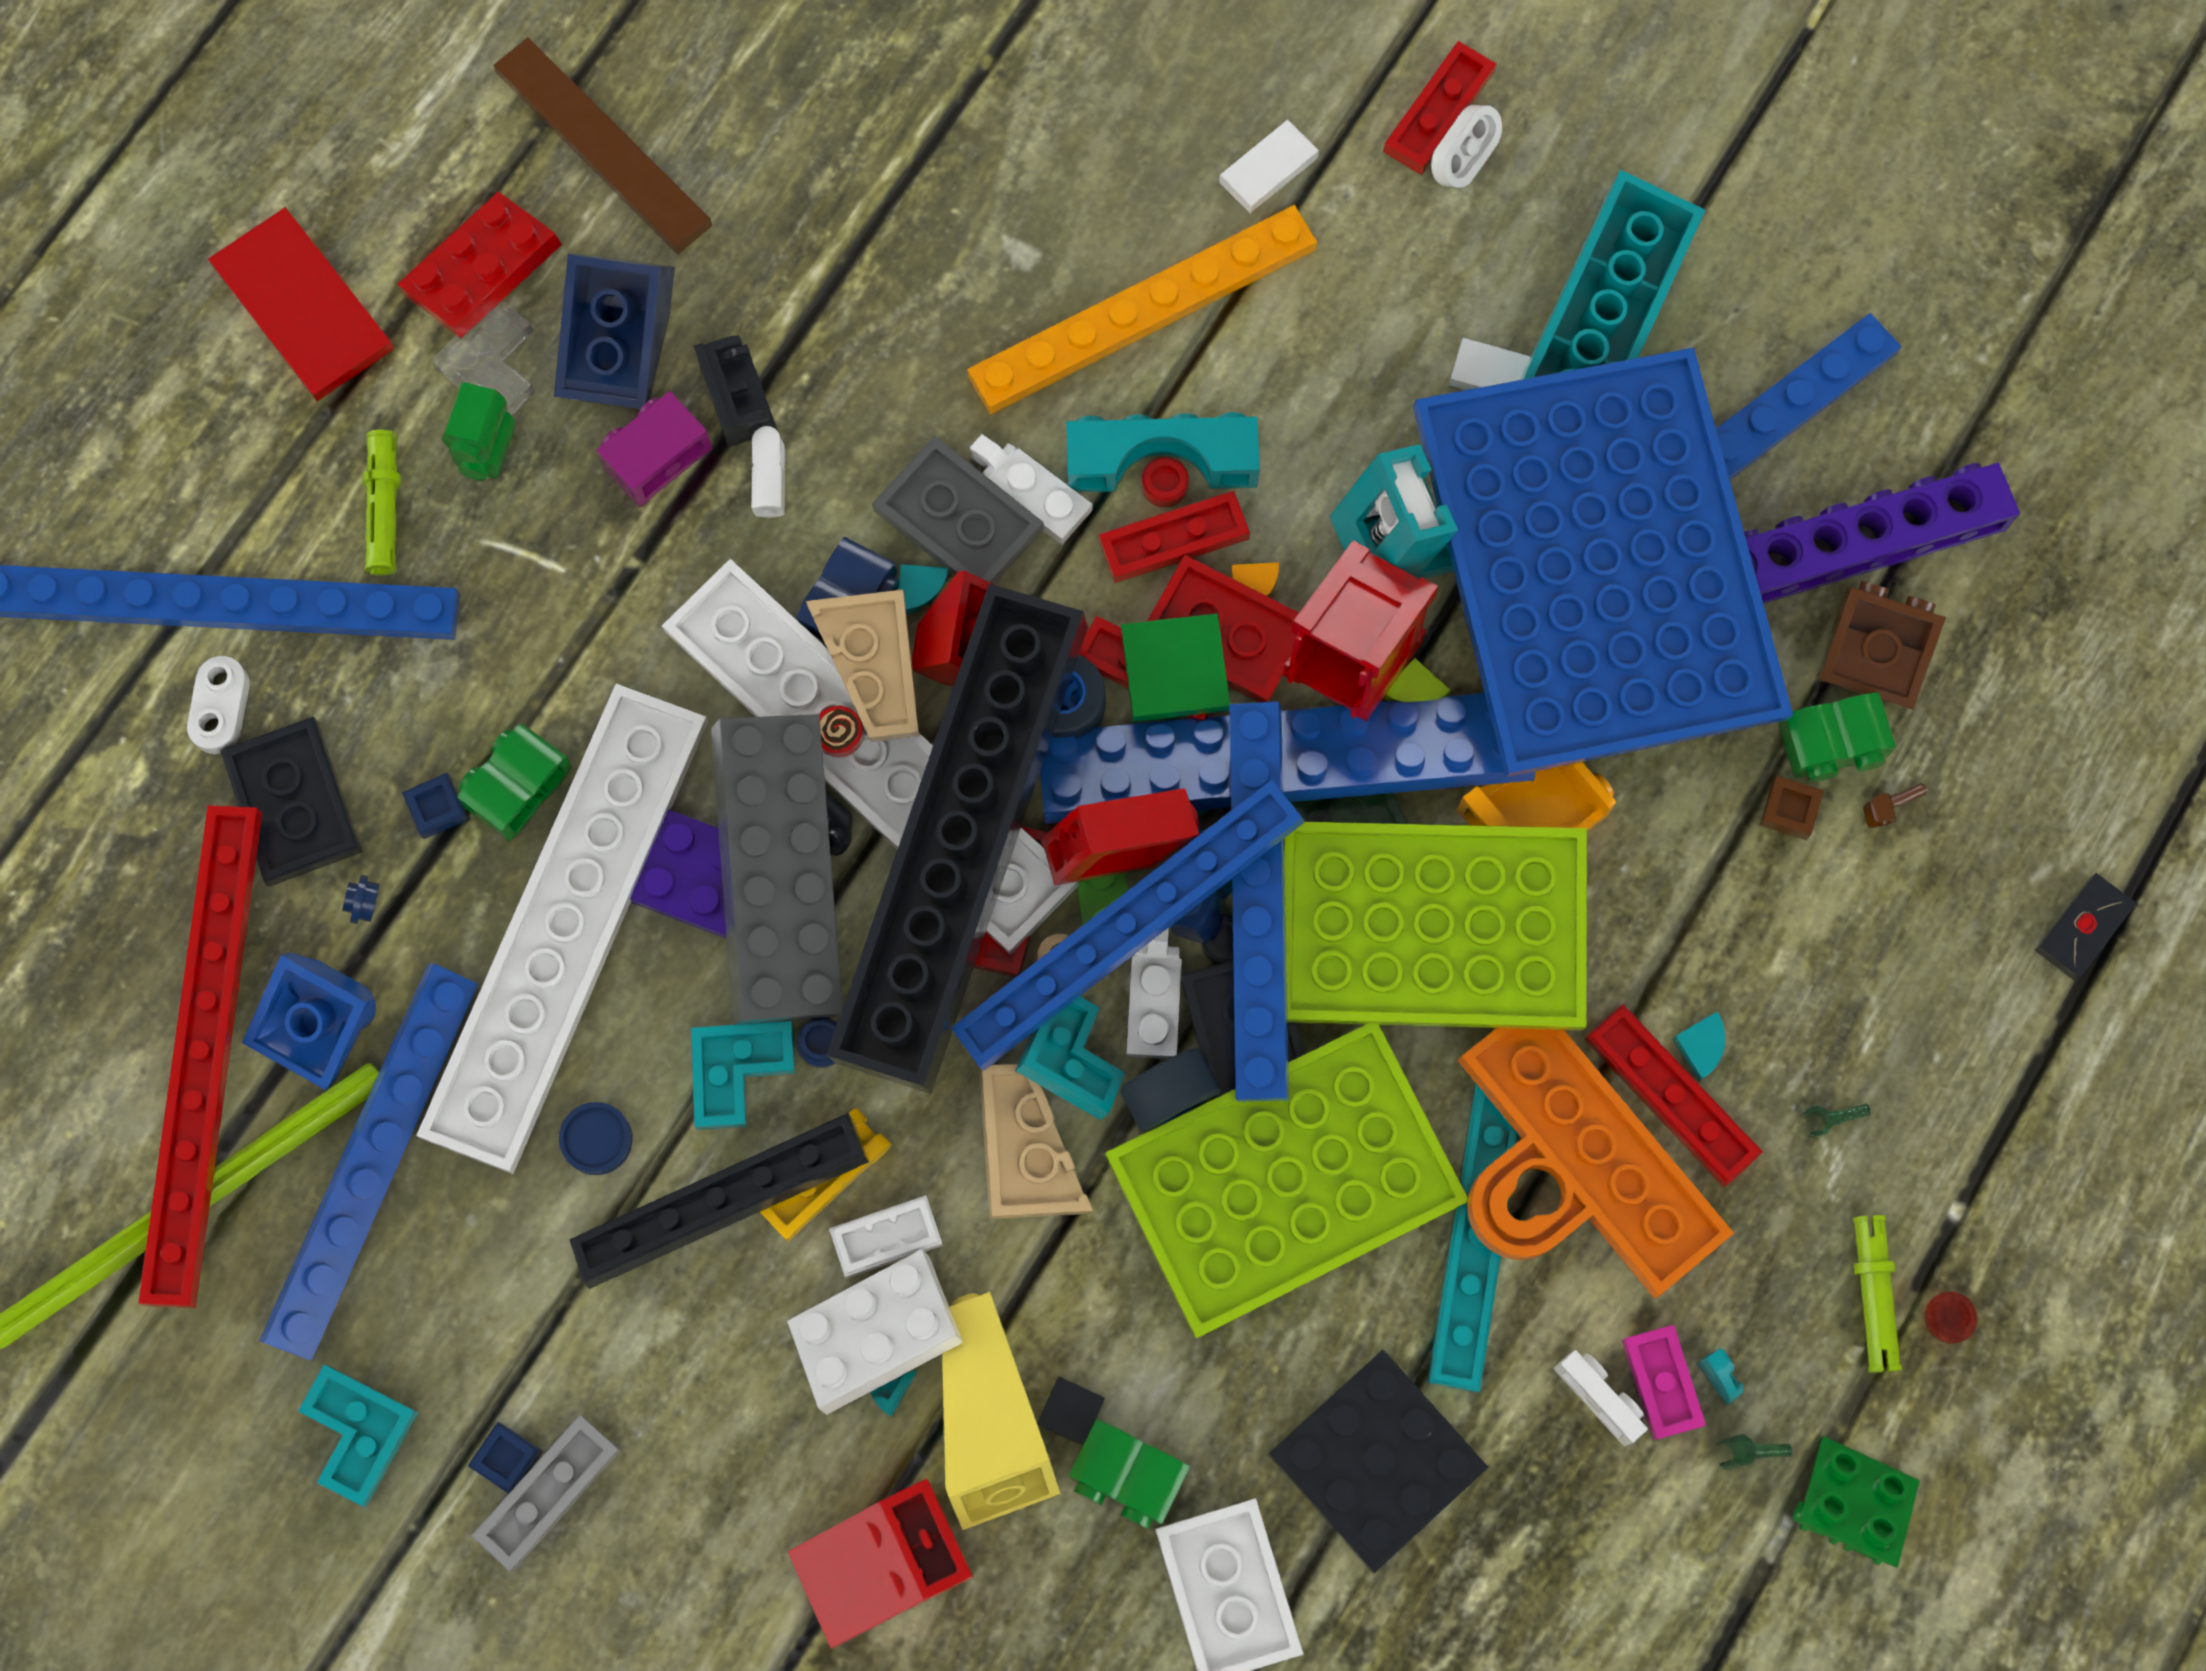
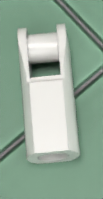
[752,426,786,518]

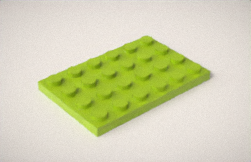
[1284,822,1587,1030]
[1105,1024,1468,1339]

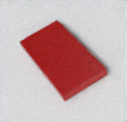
[208,207,395,402]

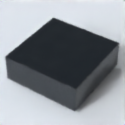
[1037,1376,1105,1446]

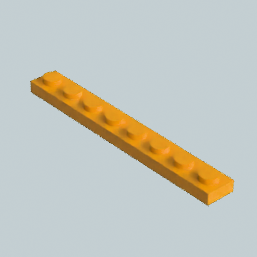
[967,205,1317,415]

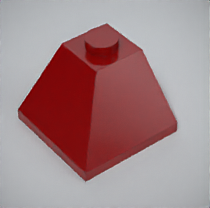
[912,570,994,686]

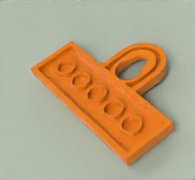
[1457,1028,1734,1299]

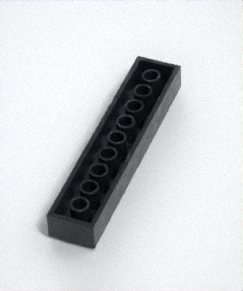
[827,583,1088,1094]

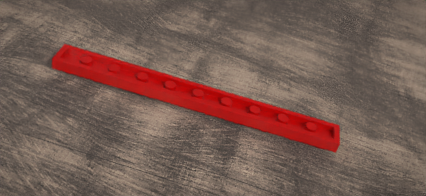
[138,805,262,1309]

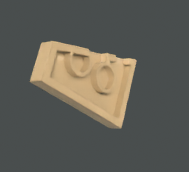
[806,590,920,742]
[979,1064,1093,1219]

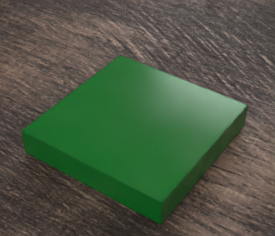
[1121,613,1230,722]

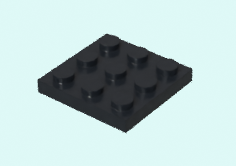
[1268,1349,1489,1574]

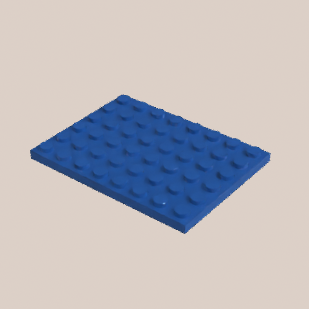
[1412,348,1793,777]

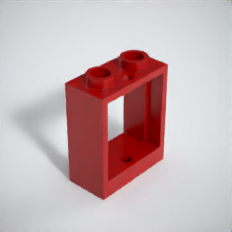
[1041,788,1199,886]

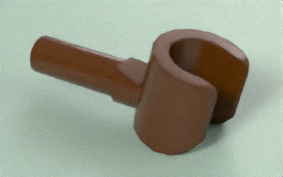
[1863,783,1928,828]

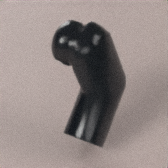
[825,789,853,856]

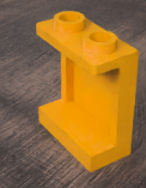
[1456,762,1616,832]

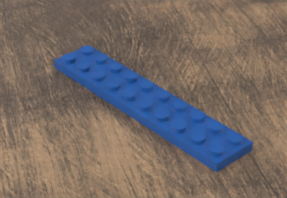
[1040,693,1536,824]

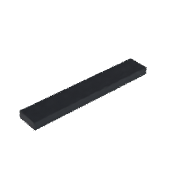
[569,1113,869,1289]

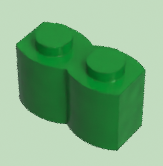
[442,382,516,481]
[1778,692,1896,782]
[457,723,572,842]
[1068,1419,1190,1530]

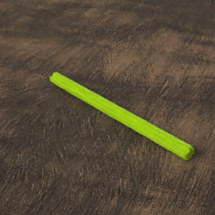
[0,1063,379,1349]

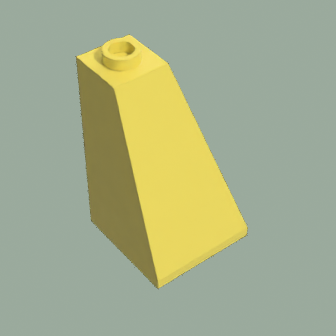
[942,1292,1060,1530]

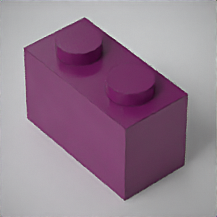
[596,391,712,508]

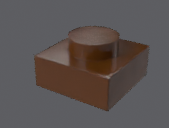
[1760,775,1824,840]

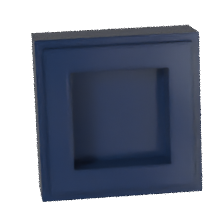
[402,773,469,840]
[467,1422,543,1494]

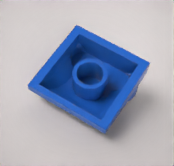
[242,952,376,1090]

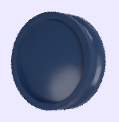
[559,1102,633,1175]

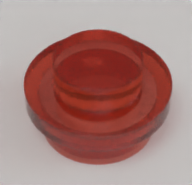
[1924,1292,1977,1344]

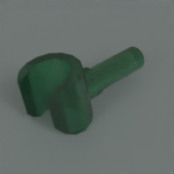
[1801,1103,1871,1139]
[1716,1434,1792,1470]

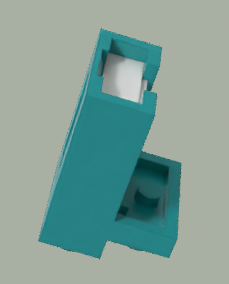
[1329,444,1458,579]

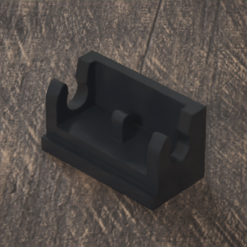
[694,335,777,447]

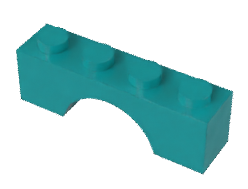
[1066,412,1260,492]

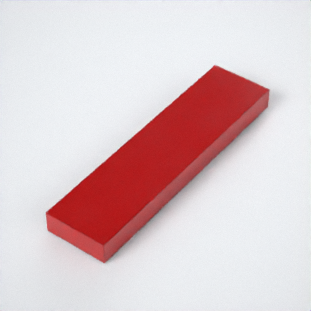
[1584,1004,1763,1188]

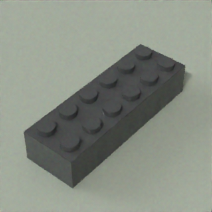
[711,714,843,1025]

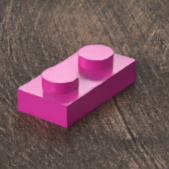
[1621,1325,1706,1441]

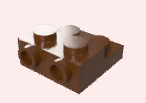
[1817,581,1946,710]

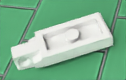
[970,434,1092,545]
[1126,928,1182,1059]

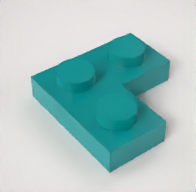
[1015,996,1125,1120]
[691,1021,796,1130]
[298,1364,419,1507]

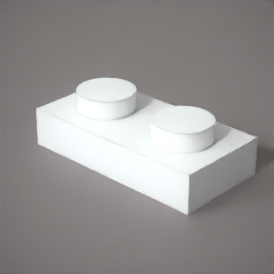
[1553,1350,1648,1446]

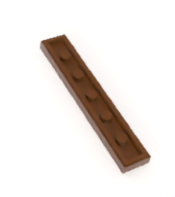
[493,37,712,255]

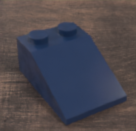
[554,254,675,409]

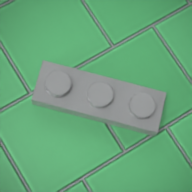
[472,1415,621,1572]

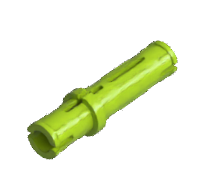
[362,429,401,575]
[1852,1215,1903,1373]

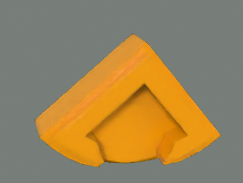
[1231,562,1279,597]

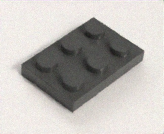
[872,436,1044,584]

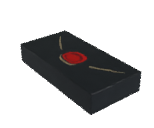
[2035,873,2137,981]

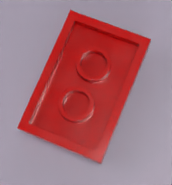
[397,191,562,339]
[1147,554,1299,703]

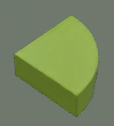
[1383,658,1451,703]

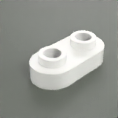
[1431,105,1502,188]
[187,656,250,754]

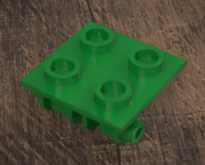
[1792,1436,1920,1568]

